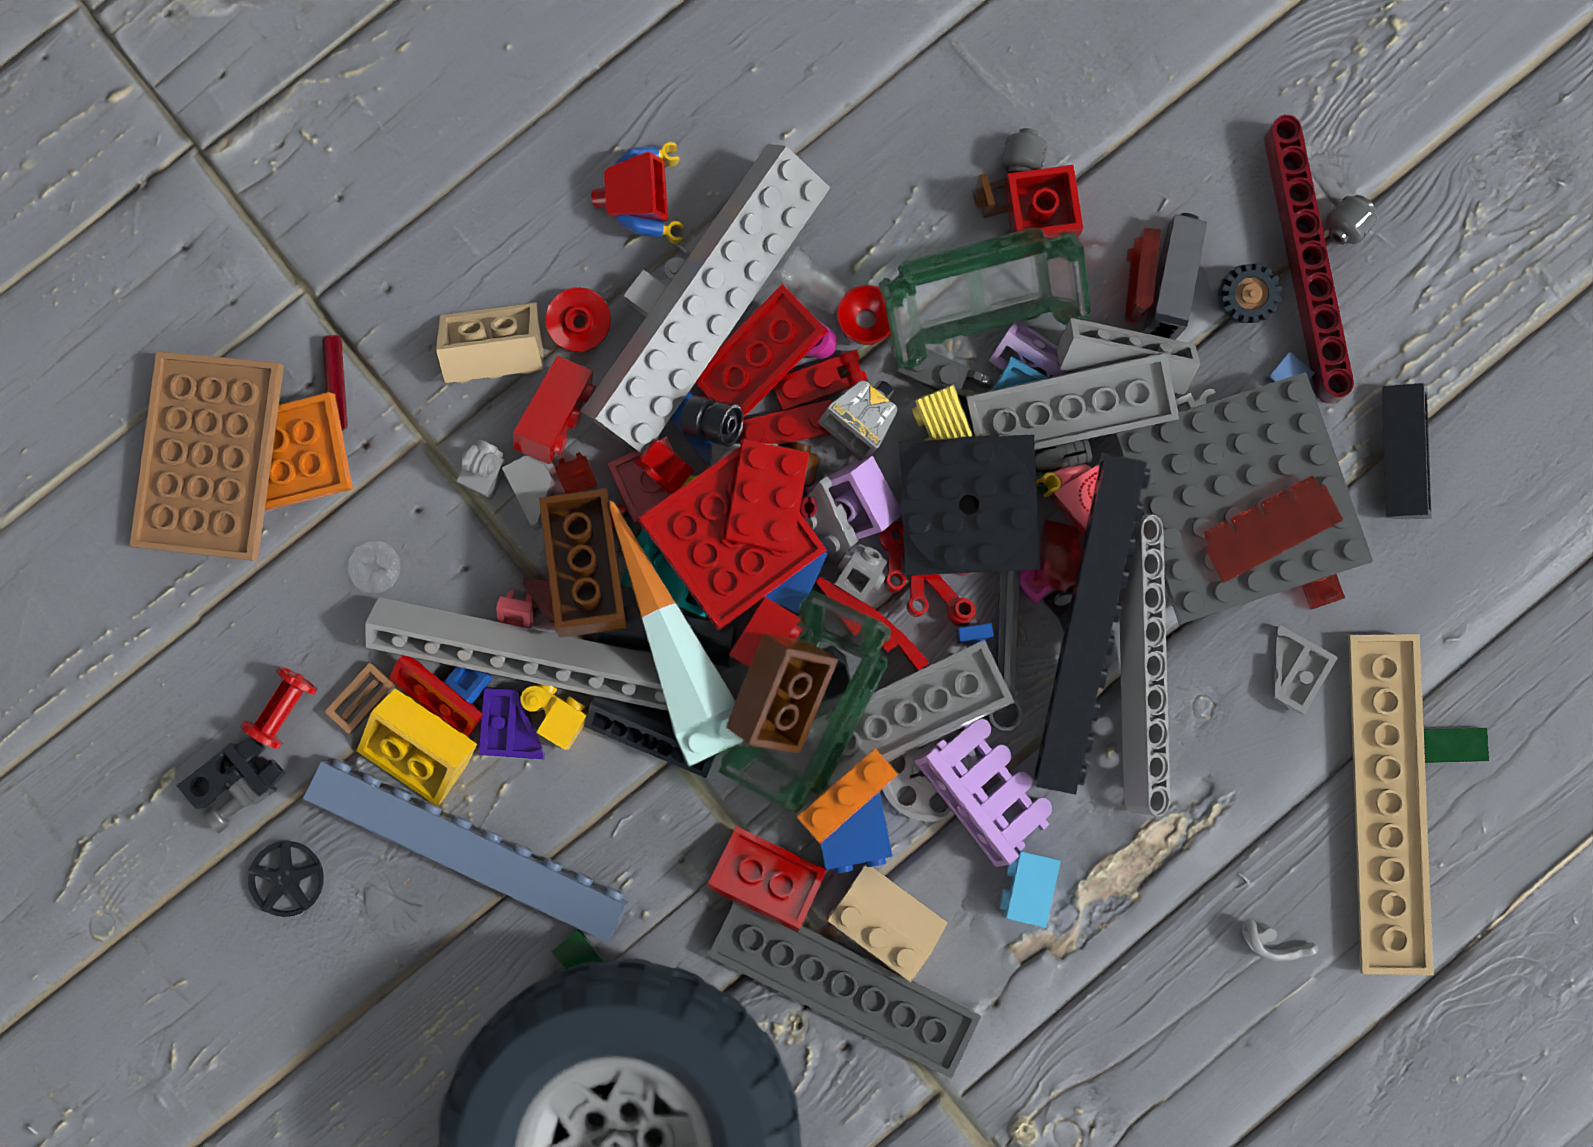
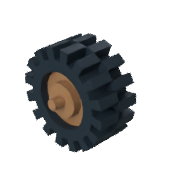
[1218,264,1283,323]

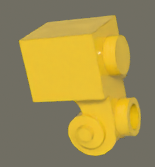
[521,684,587,750]

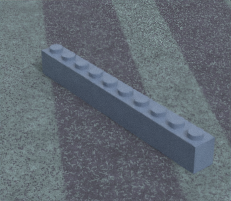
[303,758,629,942]

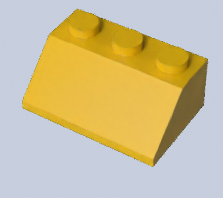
[357,688,477,806]

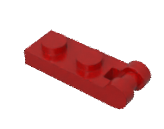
[774,350,869,411]

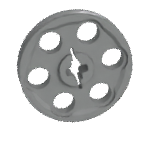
[882,730,978,822]

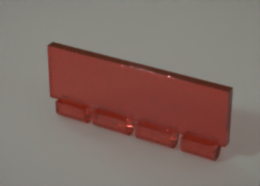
[1204,476,1343,583]

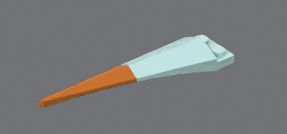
[609,502,744,766]

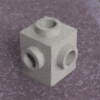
[835,544,887,602]

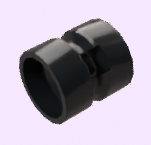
[681,395,743,447]

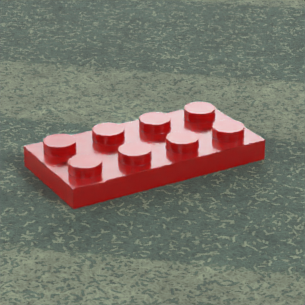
[695,284,829,418]

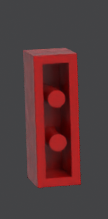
[513,356,596,465]

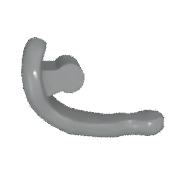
[1242,919,1318,961]

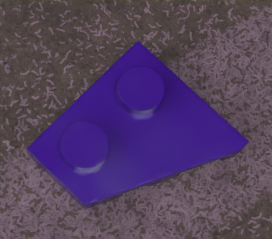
[479,688,545,759]

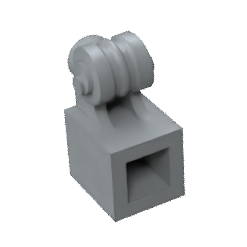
[624,258,685,317]
[456,439,508,500]

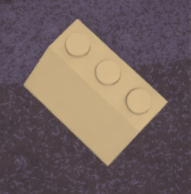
[436,302,543,383]
[827,863,948,982]

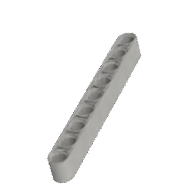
[1119,515,1170,817]

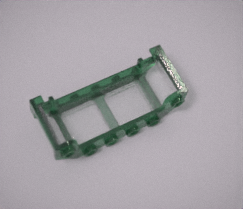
[878,228,1092,369]
[718,590,891,813]

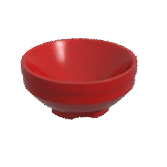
[837,285,897,345]

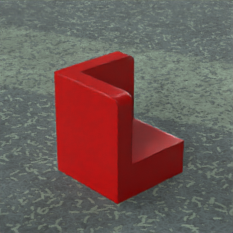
[634,439,695,495]

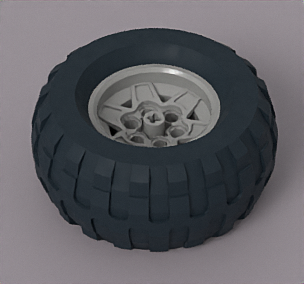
[438,959,801,1147]

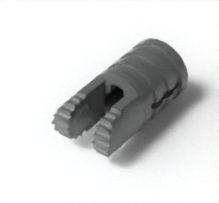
[1035,439,1092,471]

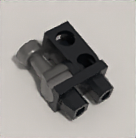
[176,736,285,833]

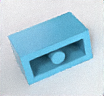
[999,850,1061,928]

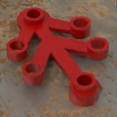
[879,521,976,626]

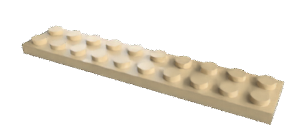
[1348,634,1433,975]

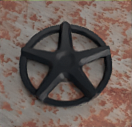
[248,841,324,917]

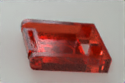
[1125,228,1161,323]

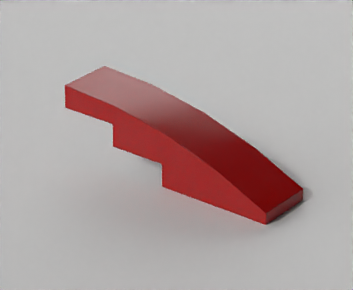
[815,577,930,672]

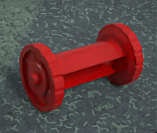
[240,666,318,750]

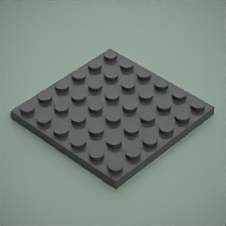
[1114,372,1374,624]

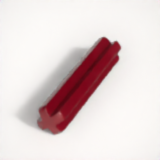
[322,335,348,431]

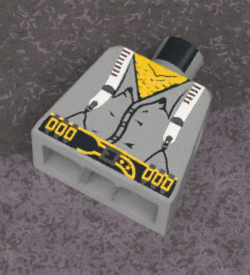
[817,380,898,460]

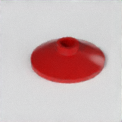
[545,287,611,352]

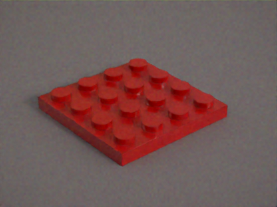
[637,446,827,630]

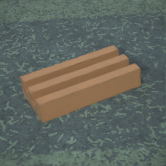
[325,662,396,734]

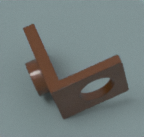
[973,173,1008,218]

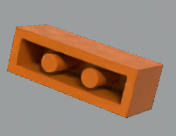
[797,748,898,843]

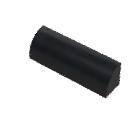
[1382,383,1432,519]
[598,605,736,667]
[584,695,718,778]

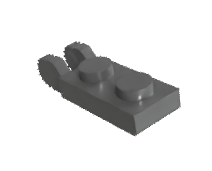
[897,342,993,401]

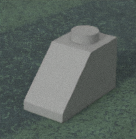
[502,455,557,530]

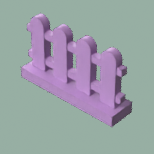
[914,719,1052,867]

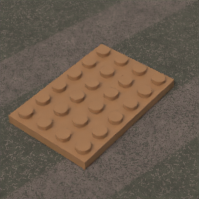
[129,351,284,561]

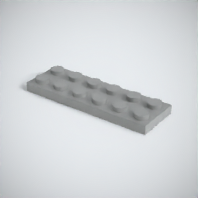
[967,352,1179,450]
[807,640,1014,786]

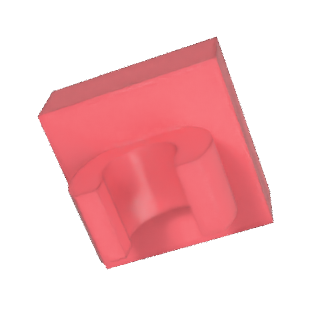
[496,590,533,629]

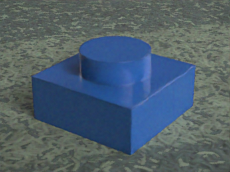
[956,623,994,648]
[444,667,493,704]

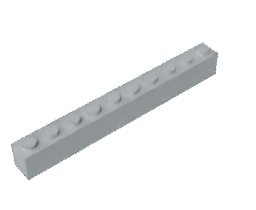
[365,597,668,711]

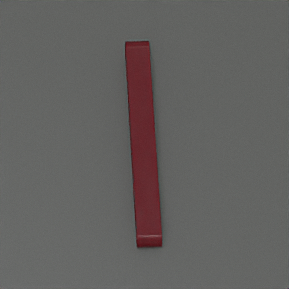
[1264,114,1354,404]

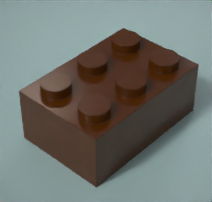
[726,633,838,753]

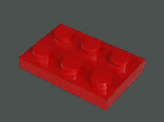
[724,439,809,553]
[706,826,827,933]

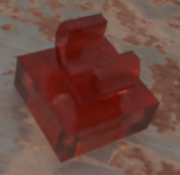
[555,452,598,494]
[1302,574,1345,610]

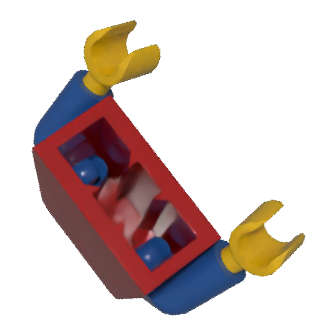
[591,142,684,244]

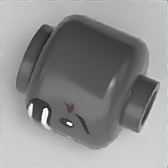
[1002,128,1047,173]
[1326,195,1377,245]

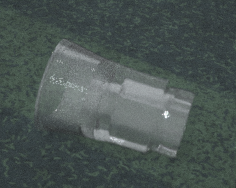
[774,246,850,315]

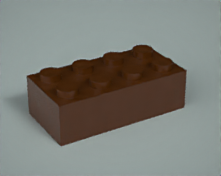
[539,489,626,638]

